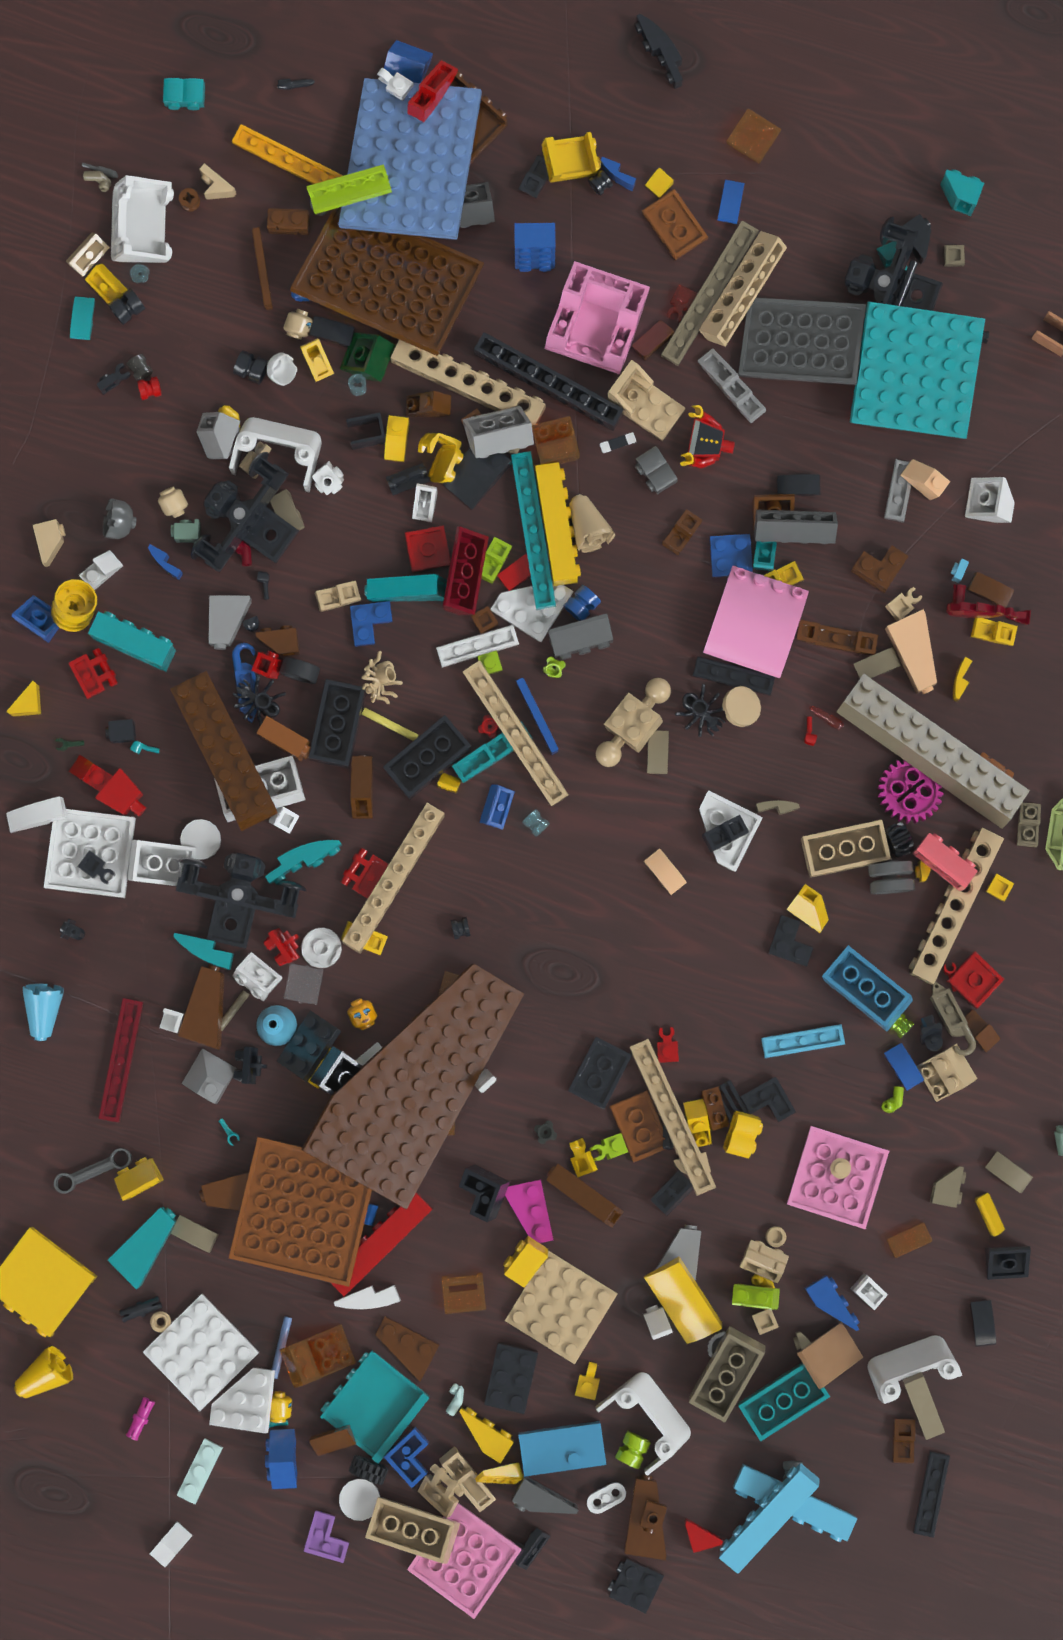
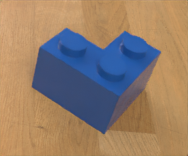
[384,1426,429,1488]
[265,1429,297,1489]

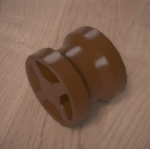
[179,188,200,212]

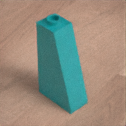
[365,574,447,602]
[108,1207,176,1289]

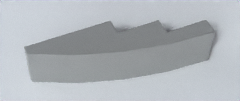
[698,349,766,423]

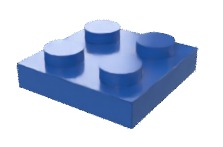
[710,534,753,577]

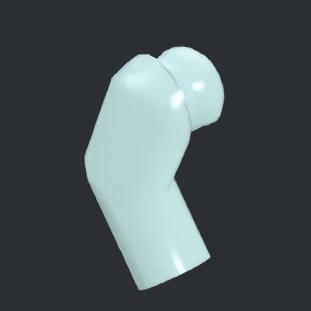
[446,1383,464,1416]

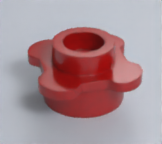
[478,715,499,738]

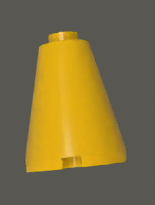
[14,1346,73,1398]

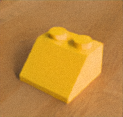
[114,1157,164,1201]

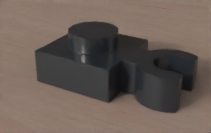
[77,850,116,885]

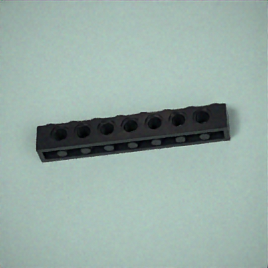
[474,332,624,431]

